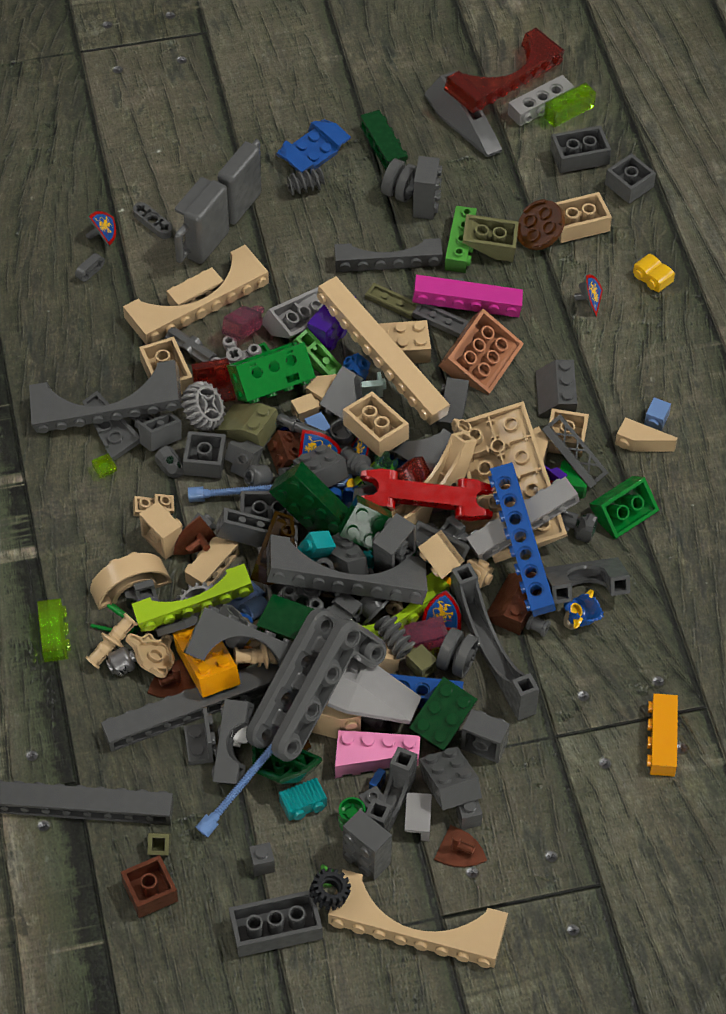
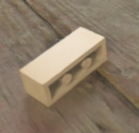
[167,267,224,306]
[184,537,240,587]

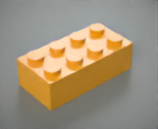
[173,625,241,698]

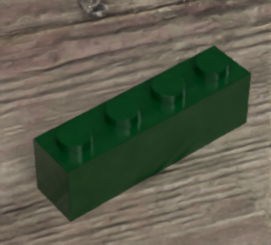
[360,110,408,171]

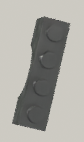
[211,699,254,785]

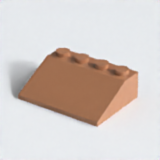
[438,309,524,395]

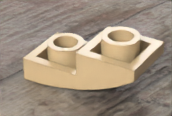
[133,494,174,516]

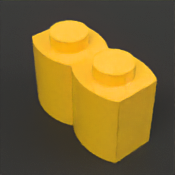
[633,254,675,292]

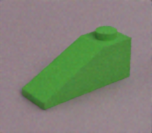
[292,328,342,375]

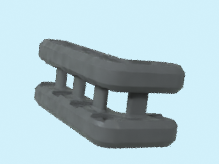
[246,608,387,762]

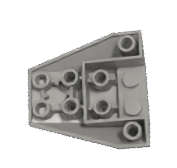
[327,658,421,724]

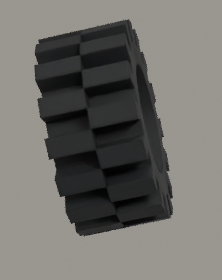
[309,868,351,911]

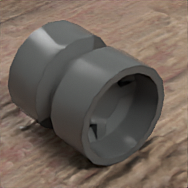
[330,419,354,449]

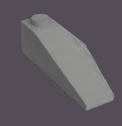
[261,287,323,339]

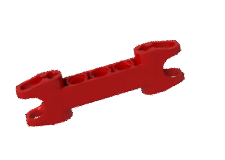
[360,468,495,521]

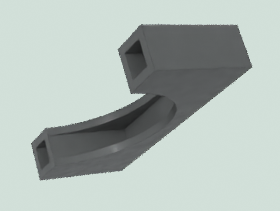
[183,605,293,667]

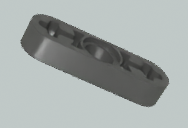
[133,202,173,239]

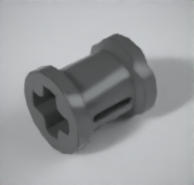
[526,614,551,637]

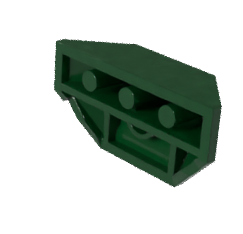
[252,746,322,784]

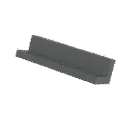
[542,414,609,488]

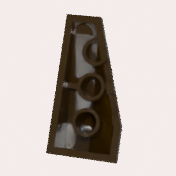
[250,511,296,586]

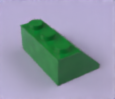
[589,476,659,539]

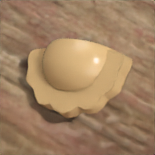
[451,419,472,435]

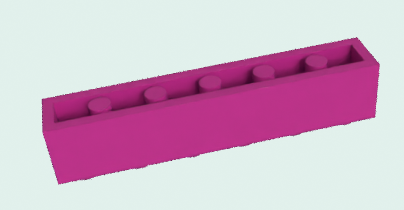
[412,274,523,318]

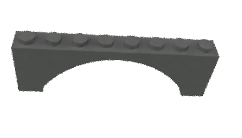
[29,360,183,433]
[320,366,453,477]
[266,535,428,605]
[450,563,539,721]

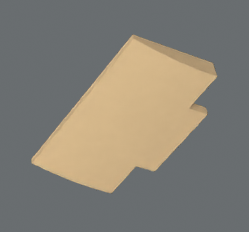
[451,401,568,563]

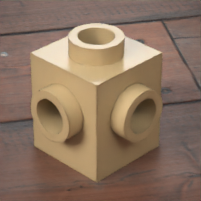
[466,558,494,588]

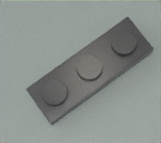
[412,304,469,337]

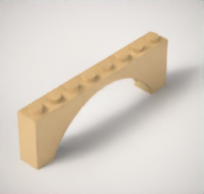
[123,245,269,345]
[328,869,508,968]

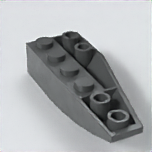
[424,71,502,157]

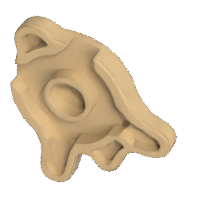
[126,633,175,678]

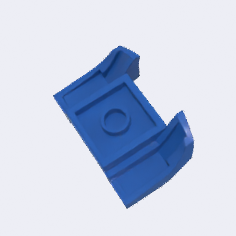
[276,119,351,173]

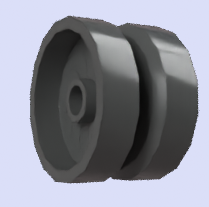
[381,158,417,202]
[436,627,480,679]

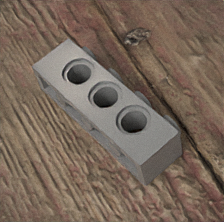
[508,75,575,126]

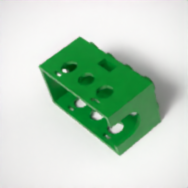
[226,342,316,404]

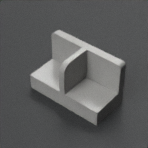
[405,793,432,841]

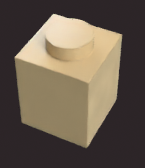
[291,393,321,423]

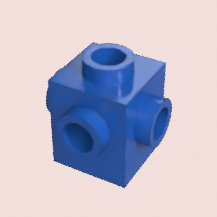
[343,353,371,381]

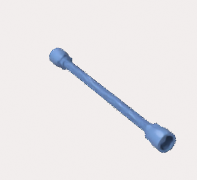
[188,474,352,503]
[195,742,273,838]

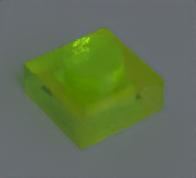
[91,453,117,478]

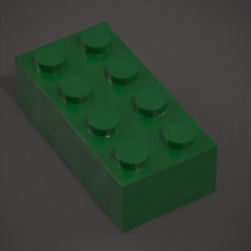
[269,461,349,536]

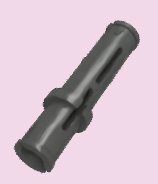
[276,413,329,435]

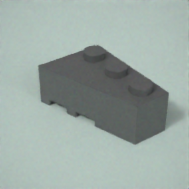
[325,532,369,575]

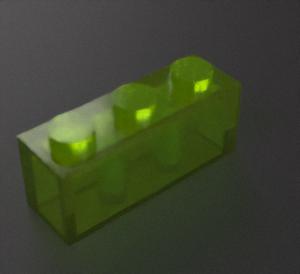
[544,82,596,127]
[37,598,71,662]

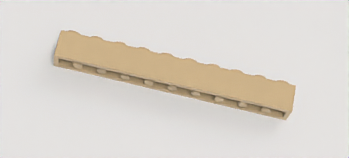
[317,276,450,425]

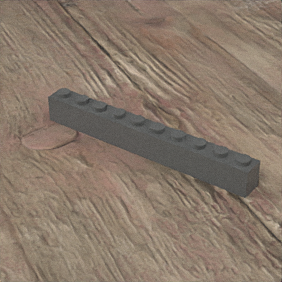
[101,663,279,752]
[0,780,174,825]

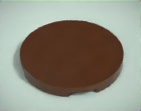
[517,199,565,250]

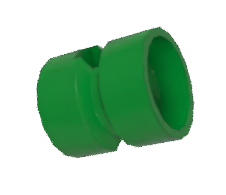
[338,797,366,831]

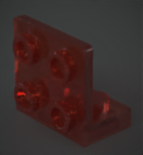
[191,358,236,402]

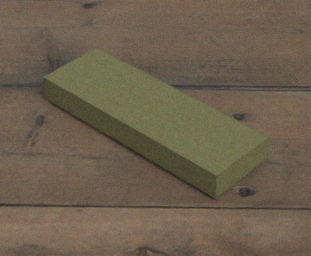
[365,283,419,320]

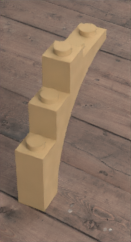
[392,431,477,525]

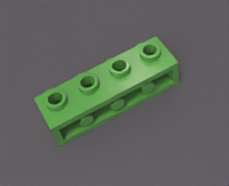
[445,206,477,273]

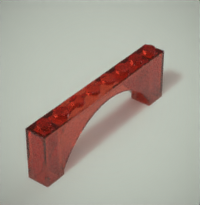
[444,28,565,113]

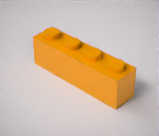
[646,693,678,777]

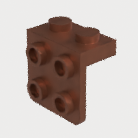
[267,430,301,474]

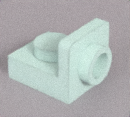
[362,372,386,397]

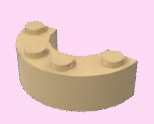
[90,552,172,610]

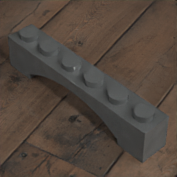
[334,238,443,272]

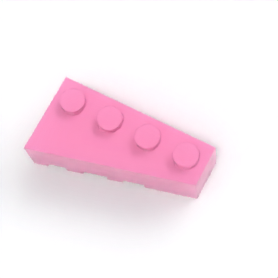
[335,730,420,778]

